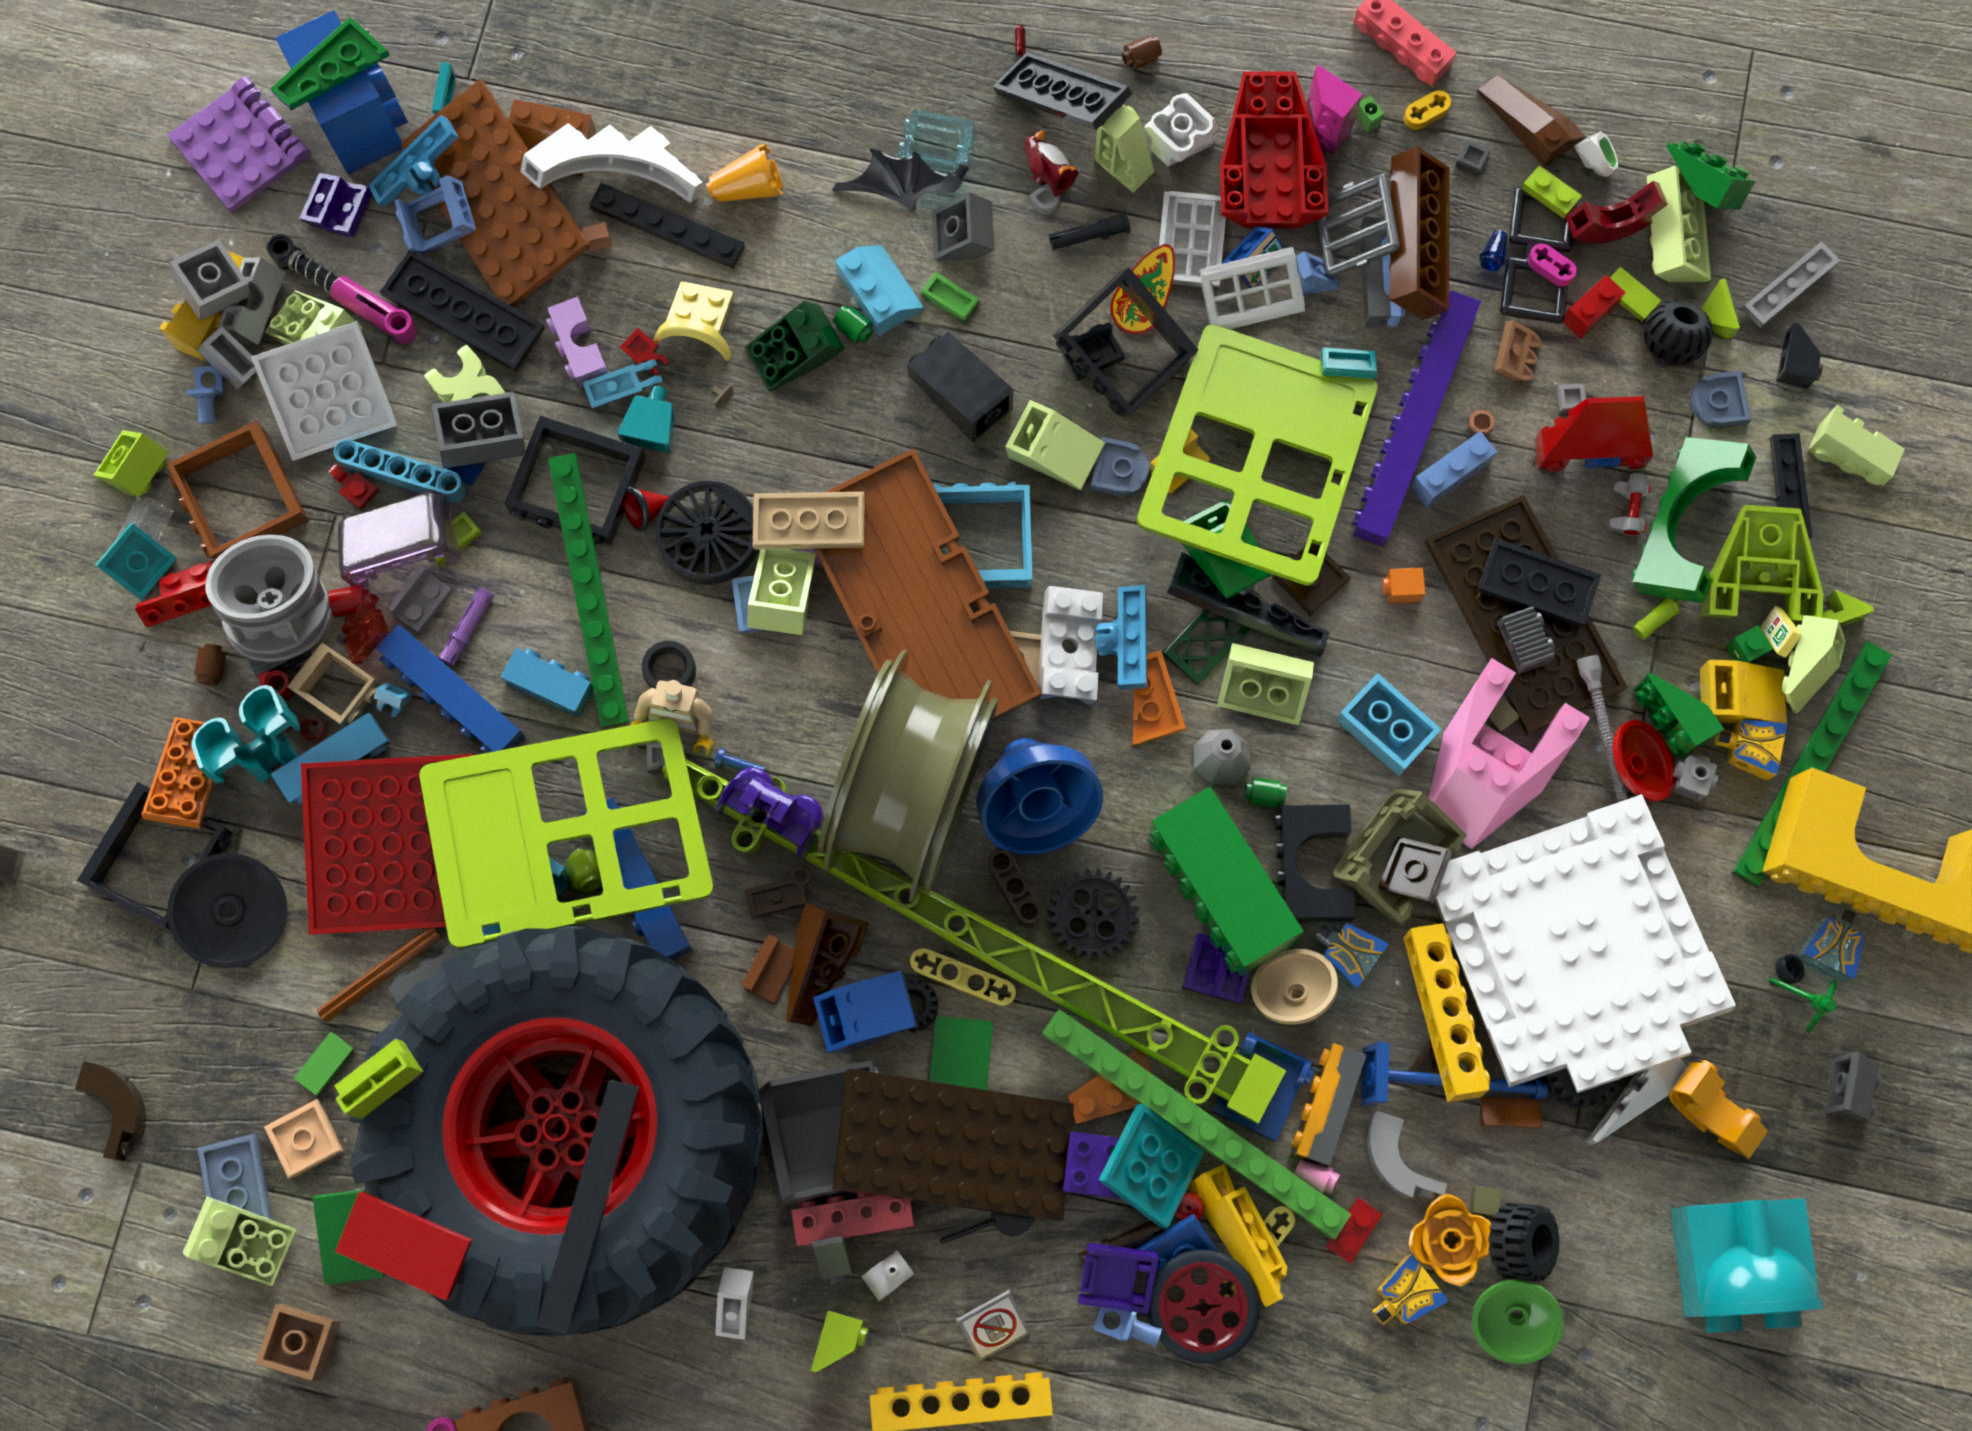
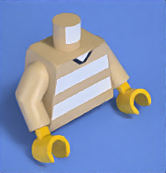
[630,680,714,756]

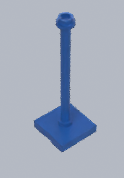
[1361,1042,1548,1107]

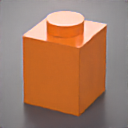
[1382,568,1425,604]

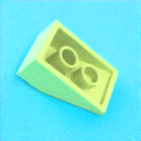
[747,549,816,635]

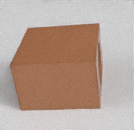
[582,222,612,252]

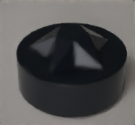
[1775,954,1805,984]

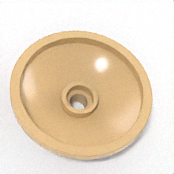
[1251,949,1338,1025]

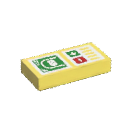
[1760,606,1801,658]

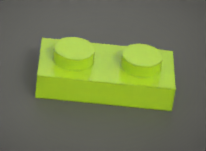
[1521,165,1582,219]

